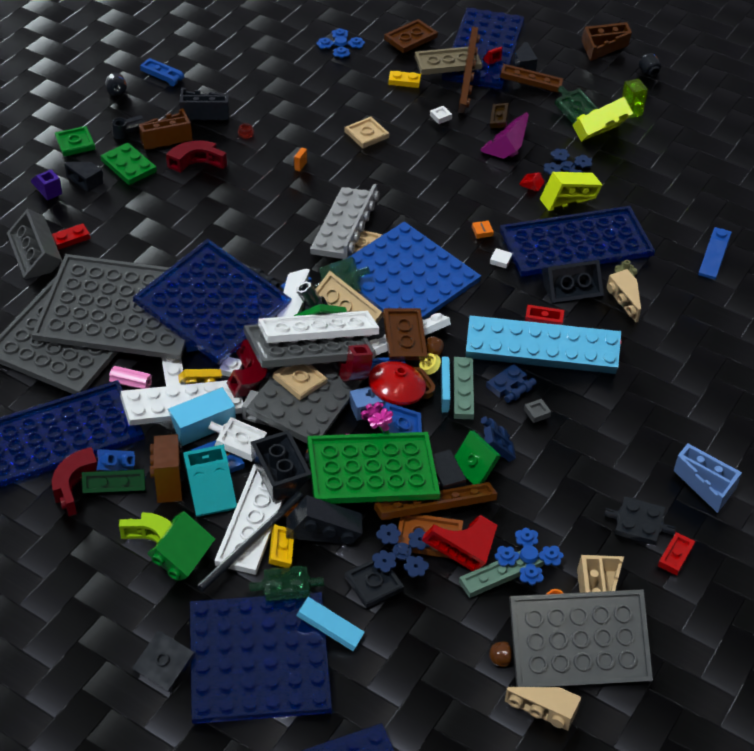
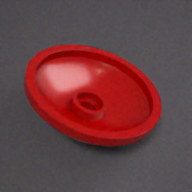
[368,361,426,405]

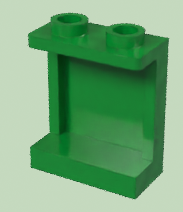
[147,511,215,581]

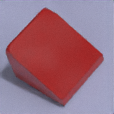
[483,47,502,65]
[519,172,544,191]

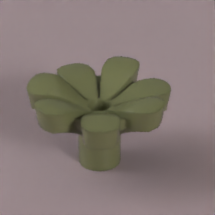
[614,260,638,276]

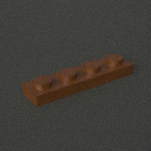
[500,64,563,93]

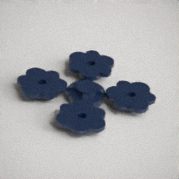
[544,149,592,175]
[372,524,430,578]

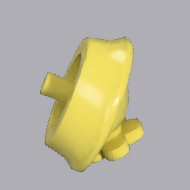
[419,353,441,375]

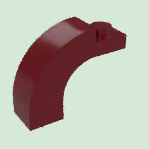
[166,141,227,173]
[226,340,268,398]
[336,344,373,382]
[52,447,98,516]

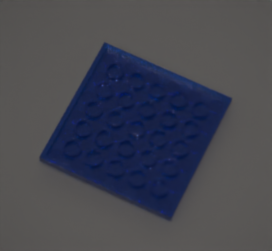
[133,238,292,365]
[190,592,332,724]

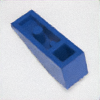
[698,227,732,280]

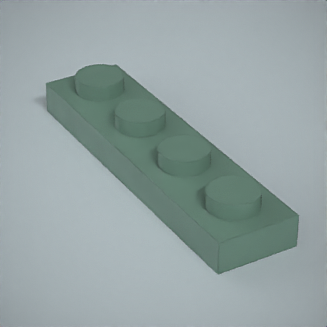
[454,357,474,419]
[459,551,544,598]

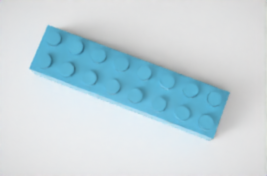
[465,316,621,374]

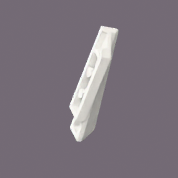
[277,269,310,317]

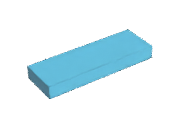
[441,357,450,412]
[296,597,365,651]

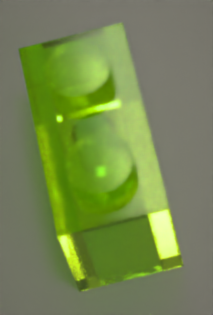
[622,79,648,118]

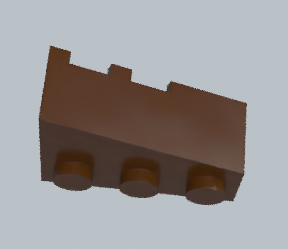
[581,22,632,61]
[139,108,193,150]
[150,434,182,503]

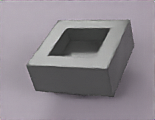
[524,399,551,423]

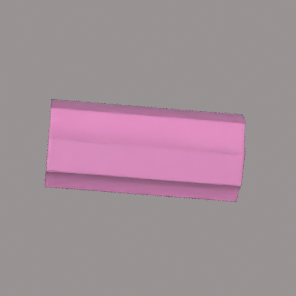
[109,366,152,389]

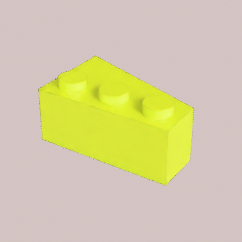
[572,97,633,142]
[540,172,602,211]

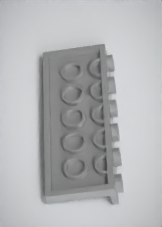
[310,184,380,259]

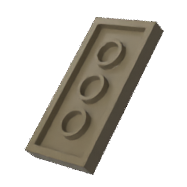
[415,47,482,75]

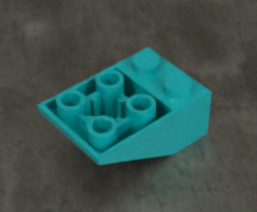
[183,444,237,517]

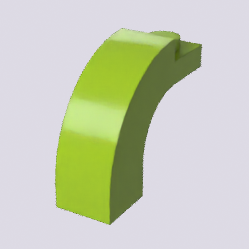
[119,512,172,543]

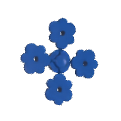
[316,28,365,58]
[494,528,564,585]

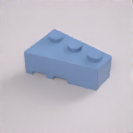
[674,444,742,513]

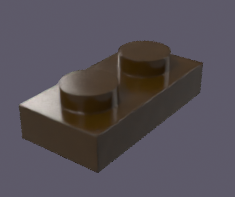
[490,103,509,129]

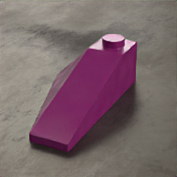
[480,112,529,159]

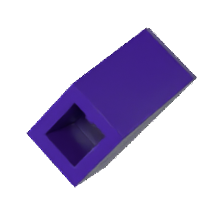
[31,169,62,200]

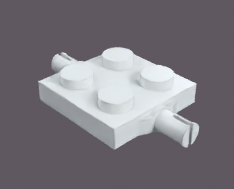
[208,417,267,462]

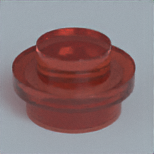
[238,123,254,138]

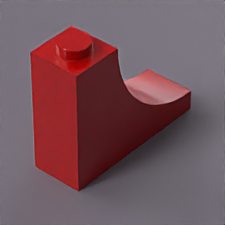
[422,515,497,571]

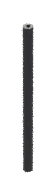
[197,491,304,592]

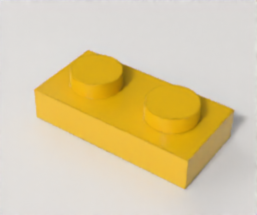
[388,71,421,88]
[178,369,222,384]
[269,524,294,569]

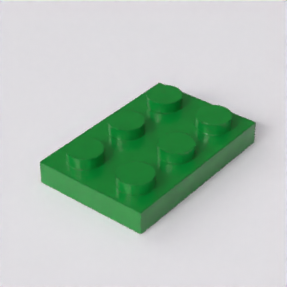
[100,143,157,185]

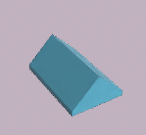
[168,387,236,446]

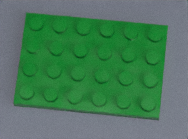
[307,432,440,504]

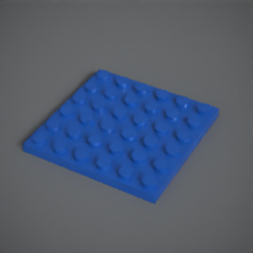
[330,221,481,320]

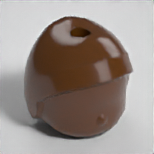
[426,336,444,357]
[489,642,512,666]

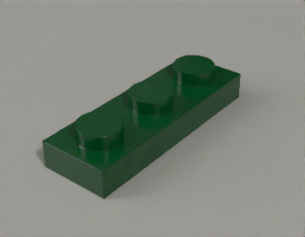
[82,469,146,493]

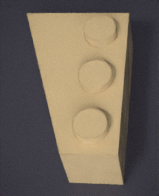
[577,555,624,593]

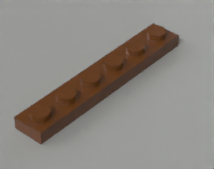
[458,27,480,113]
[374,482,497,520]

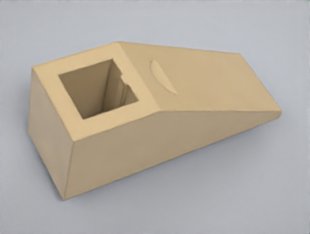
[607,269,641,322]
[505,687,581,731]

